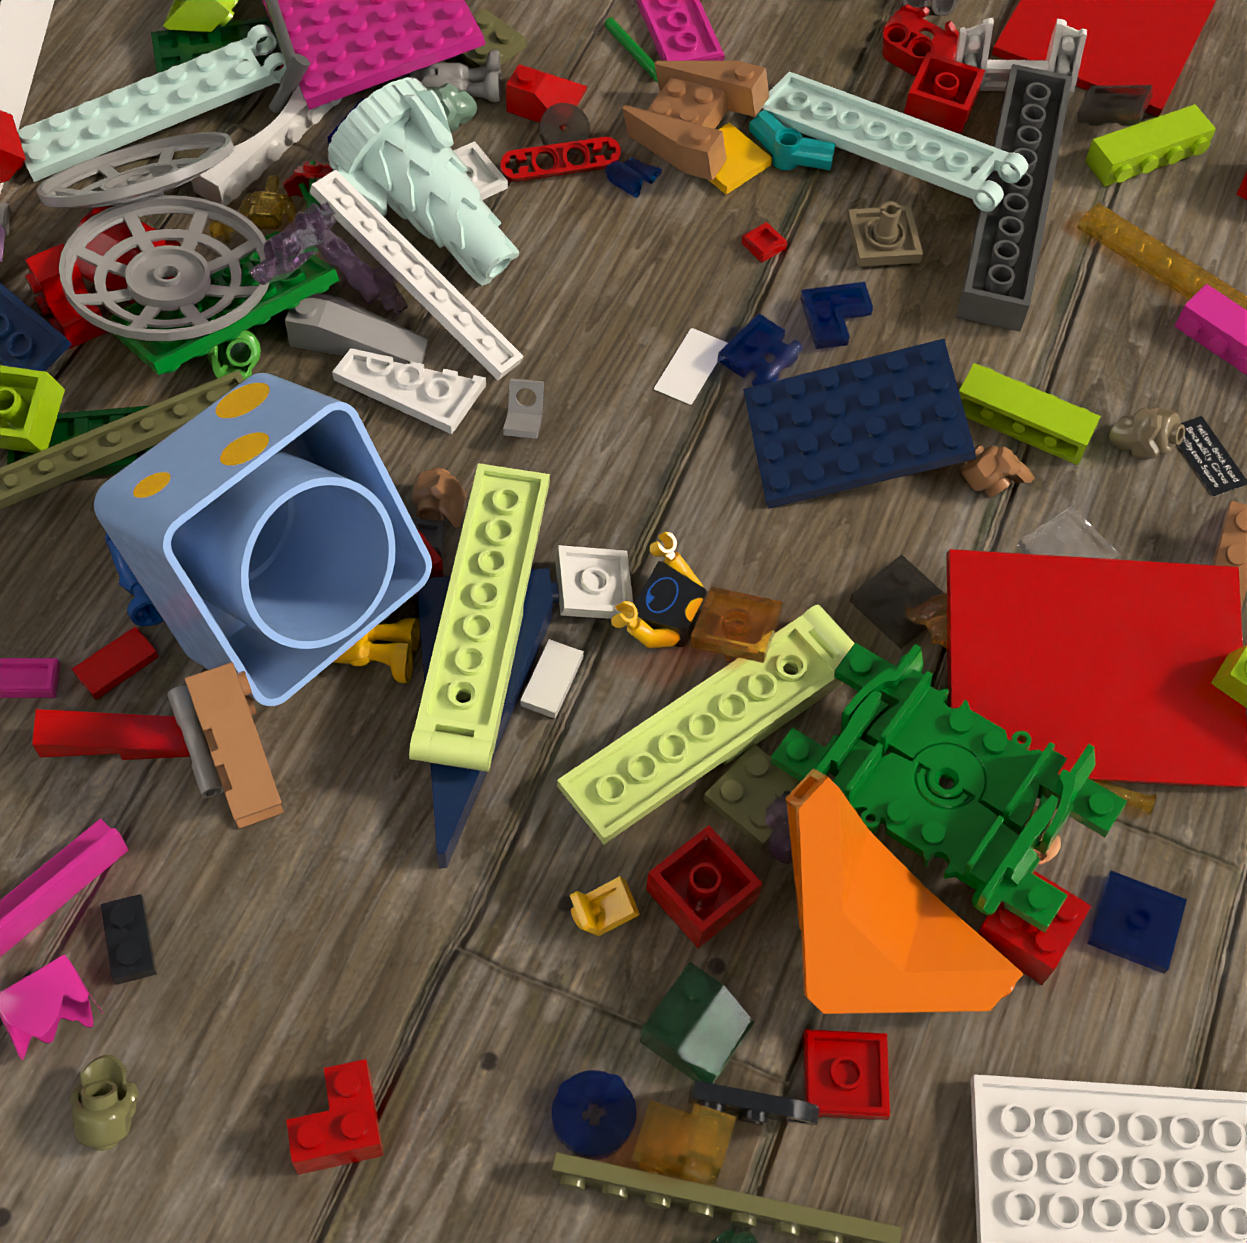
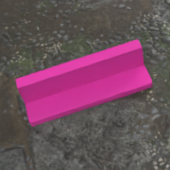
[0,818,129,957]

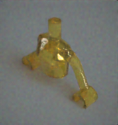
[209,175,315,249]

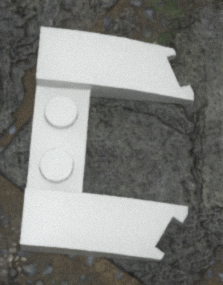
[954,18,1087,92]

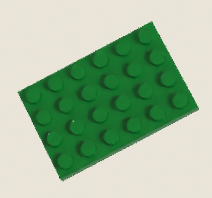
[105,231,340,375]

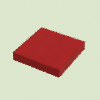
[803,1029,890,1120]

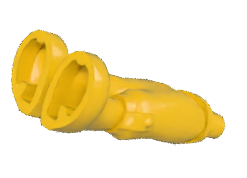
[332,617,420,683]

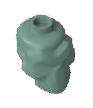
[426,83,477,133]

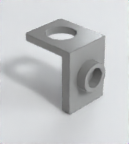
[503,378,544,439]

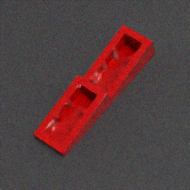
[32,709,202,760]

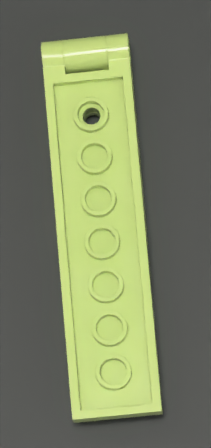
[409,463,550,772]
[557,605,854,844]

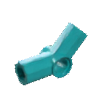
[749,110,835,170]

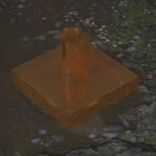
[691,586,783,663]

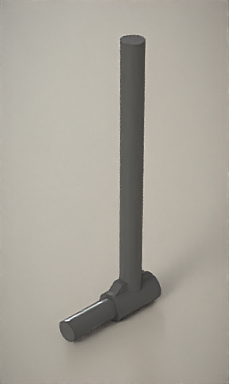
[265,0,310,114]

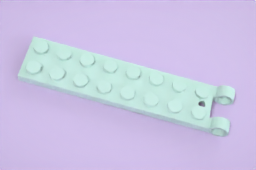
[17,25,287,182]
[759,71,1028,212]

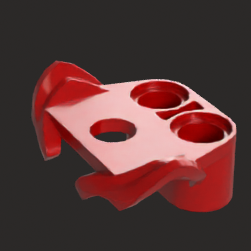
[882,4,959,77]

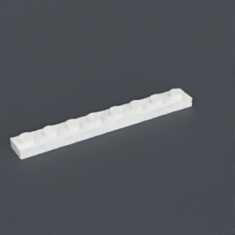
[309,170,524,380]

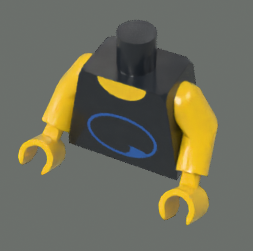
[611,532,721,648]

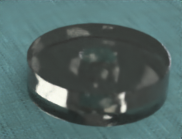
[539,103,590,155]

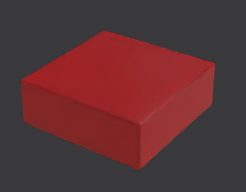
[741,222,787,263]

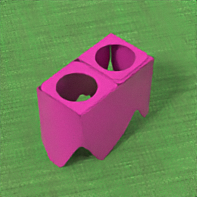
[0,954,103,1061]

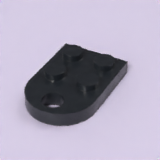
[688,1080,820,1125]

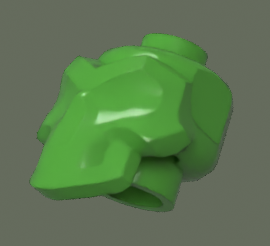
[207,329,261,380]

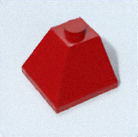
[506,64,587,131]

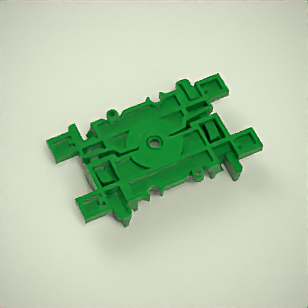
[771,643,1127,933]

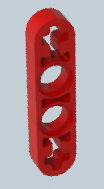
[499,137,621,182]

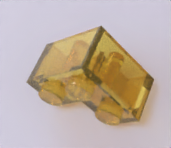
[632,1100,736,1186]

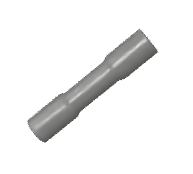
[167,686,224,798]

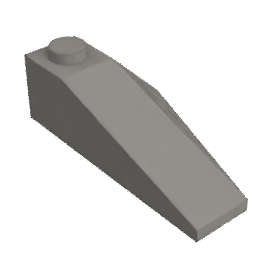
[285,294,429,364]

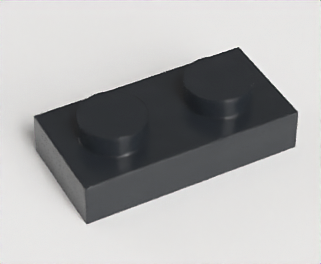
[100,894,157,985]

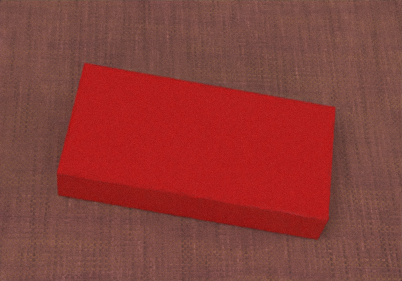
[71,626,159,700]

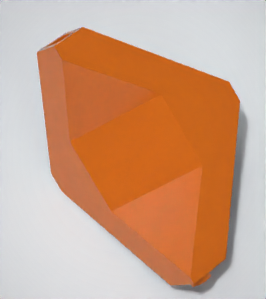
[785,768,1024,1014]

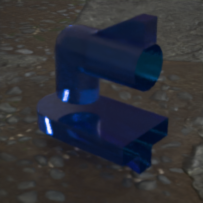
[606,158,662,198]

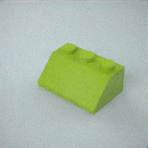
[163,0,239,32]

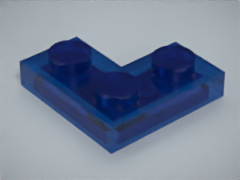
[800,282,873,349]

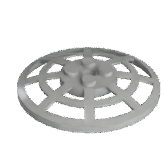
[36,132,234,208]
[59,195,272,341]

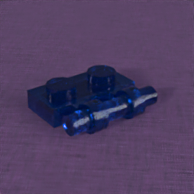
[717,313,803,386]

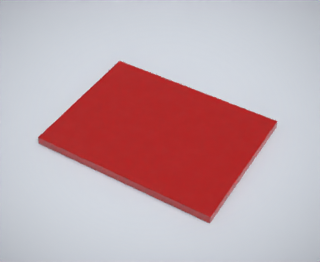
[992,0,1217,117]
[946,549,1247,789]

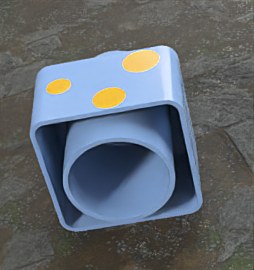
[94,373,432,706]

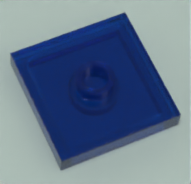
[1087,870,1187,974]

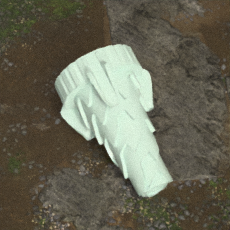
[328,78,519,286]

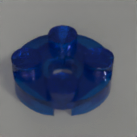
[551,1070,637,1160]

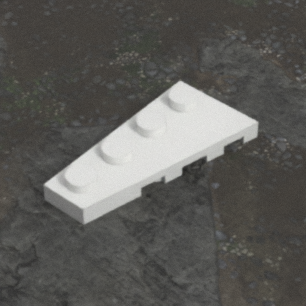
[332,348,486,434]

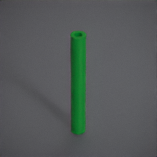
[604,17,658,82]

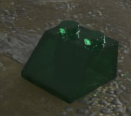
[640,962,754,1083]

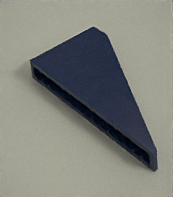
[418,568,559,869]

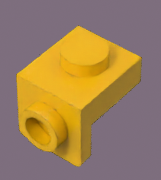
[570,876,640,936]

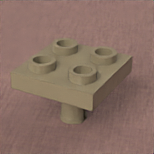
[847,201,923,267]

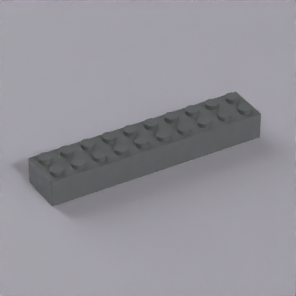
[956,64,1073,332]

